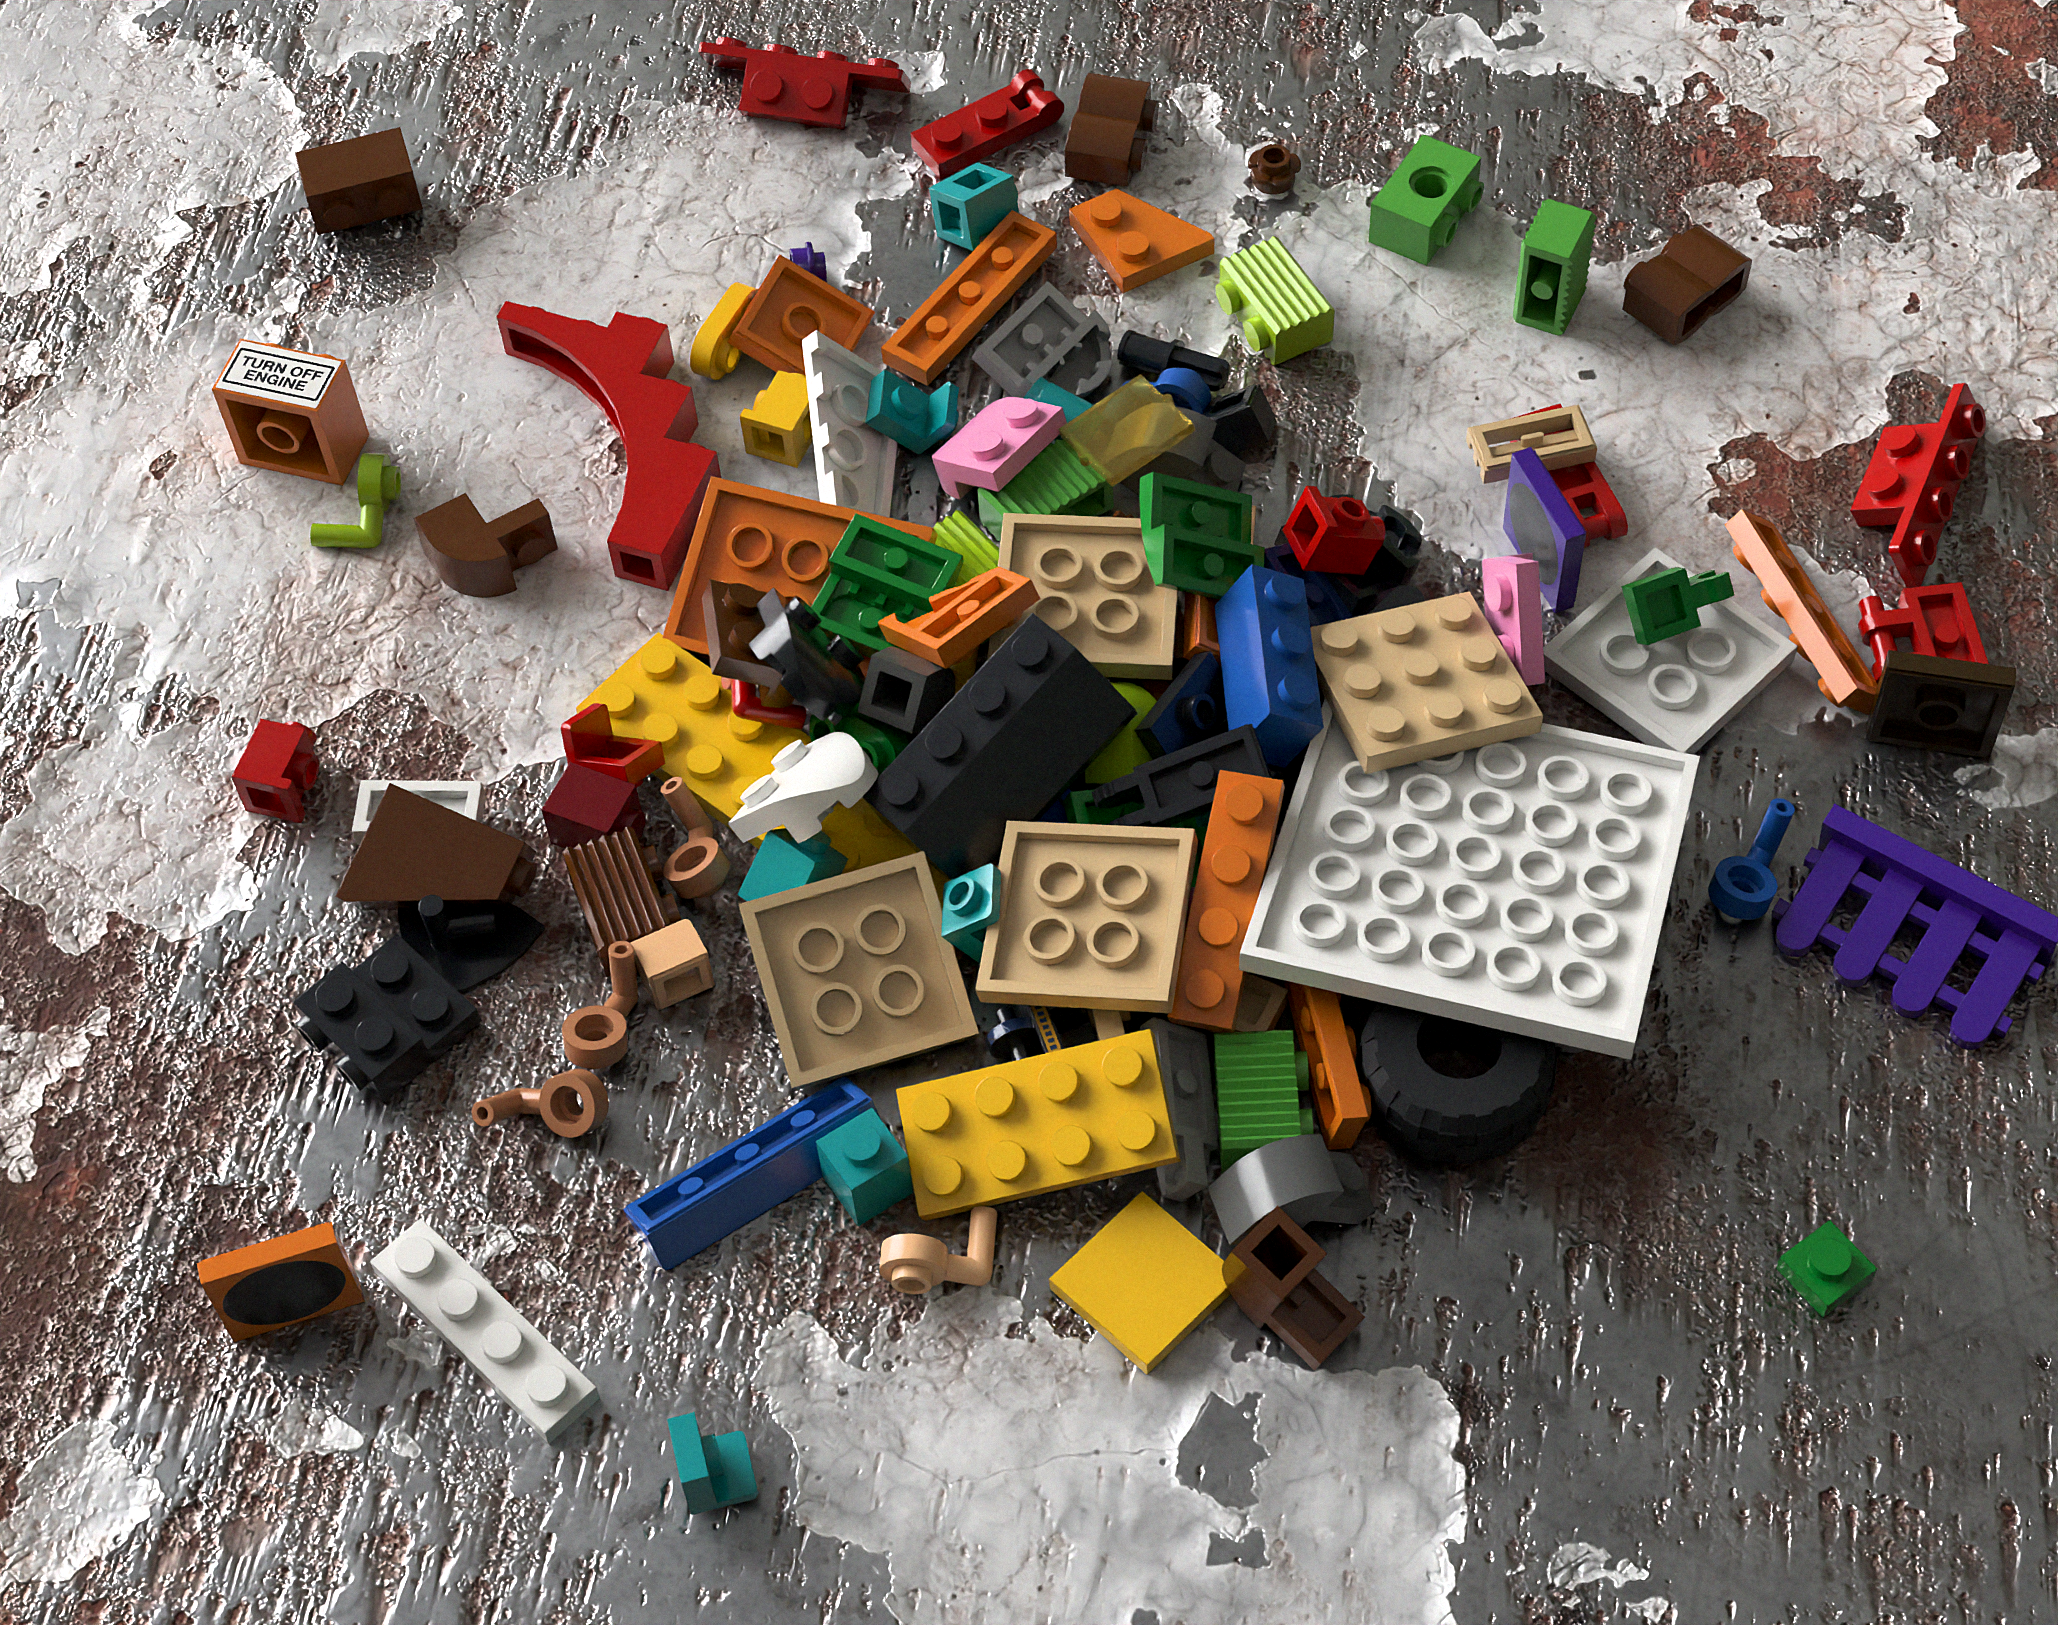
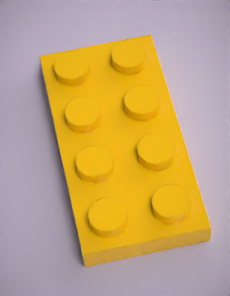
[896,1029,1181,1221]

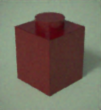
[541,762,646,849]

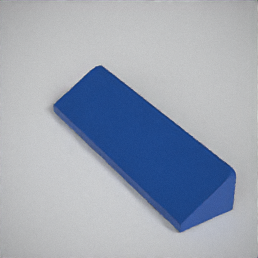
[623,1076,881,1270]

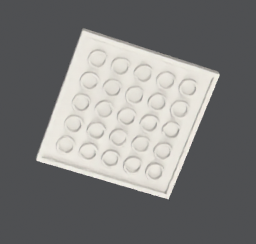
[1239,699,1700,1060]

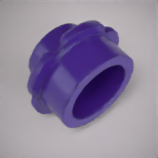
[789,242,827,282]

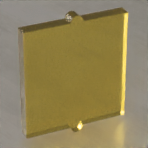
[1058,374,1196,487]

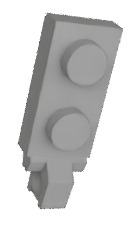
[1140,1017,1218,1202]

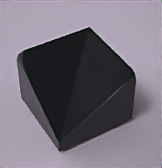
[1204,384,1276,455]

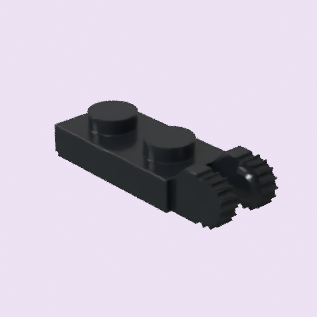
[1092,724,1273,828]

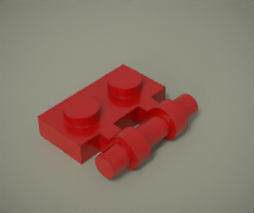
[1858,582,1989,684]

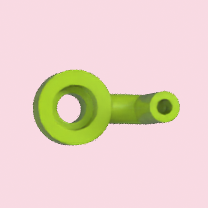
[310,453,401,549]

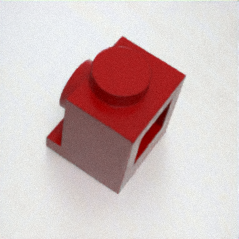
[1282,486,1385,575]
[231,718,319,823]

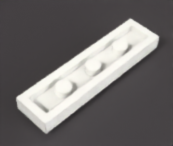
[370,1218,600,1444]

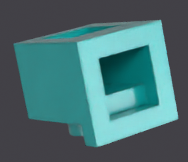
[929,162,1019,251]

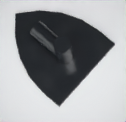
[398,895,545,993]

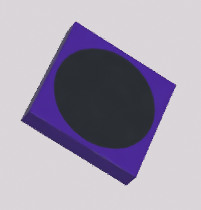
[1503,447,1586,613]

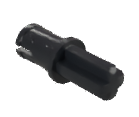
[1117,330,1230,392]

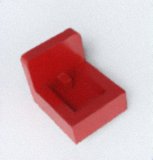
[561,703,666,788]

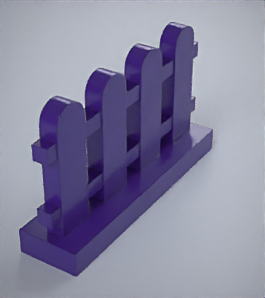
[1771,804,2058,1050]

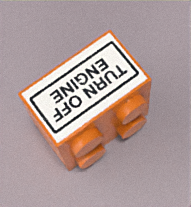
[212,338,369,486]

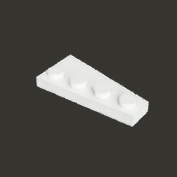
[802,330,897,518]

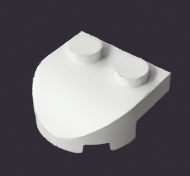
[728,732,878,844]

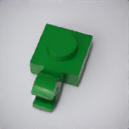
[1621,567,1735,646]

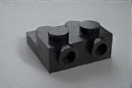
[293,934,482,1103]

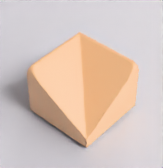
[630,919,715,1010]

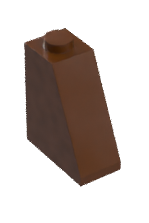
[335,783,537,910]

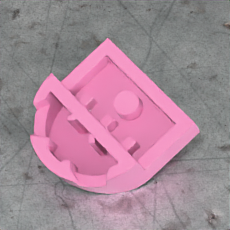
[931,397,1068,500]
[1482,553,1545,686]

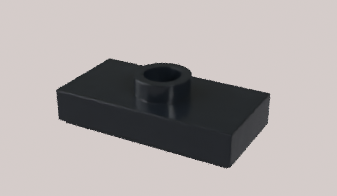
[1135,651,1227,760]

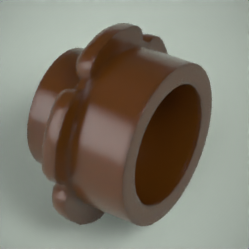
[1248,144,1301,195]

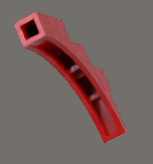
[496,301,722,591]

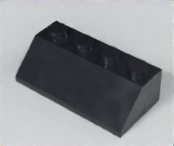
[862,613,1138,881]

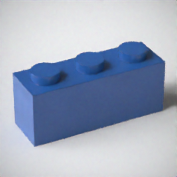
[1214,564,1324,768]

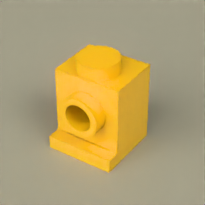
[740,370,813,468]

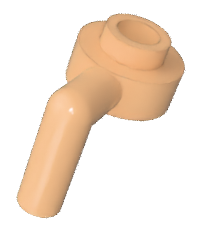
[879,1206,997,1294]

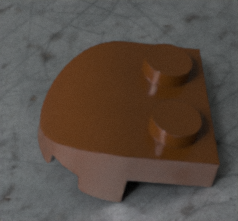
[702,579,795,708]

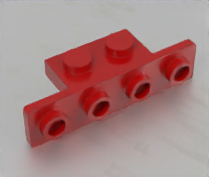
[698,37,911,130]
[1850,383,1986,588]

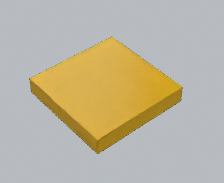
[1049,1191,1231,1375]

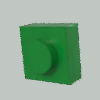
[1776,1220,1877,1318]

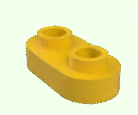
[690,282,758,380]

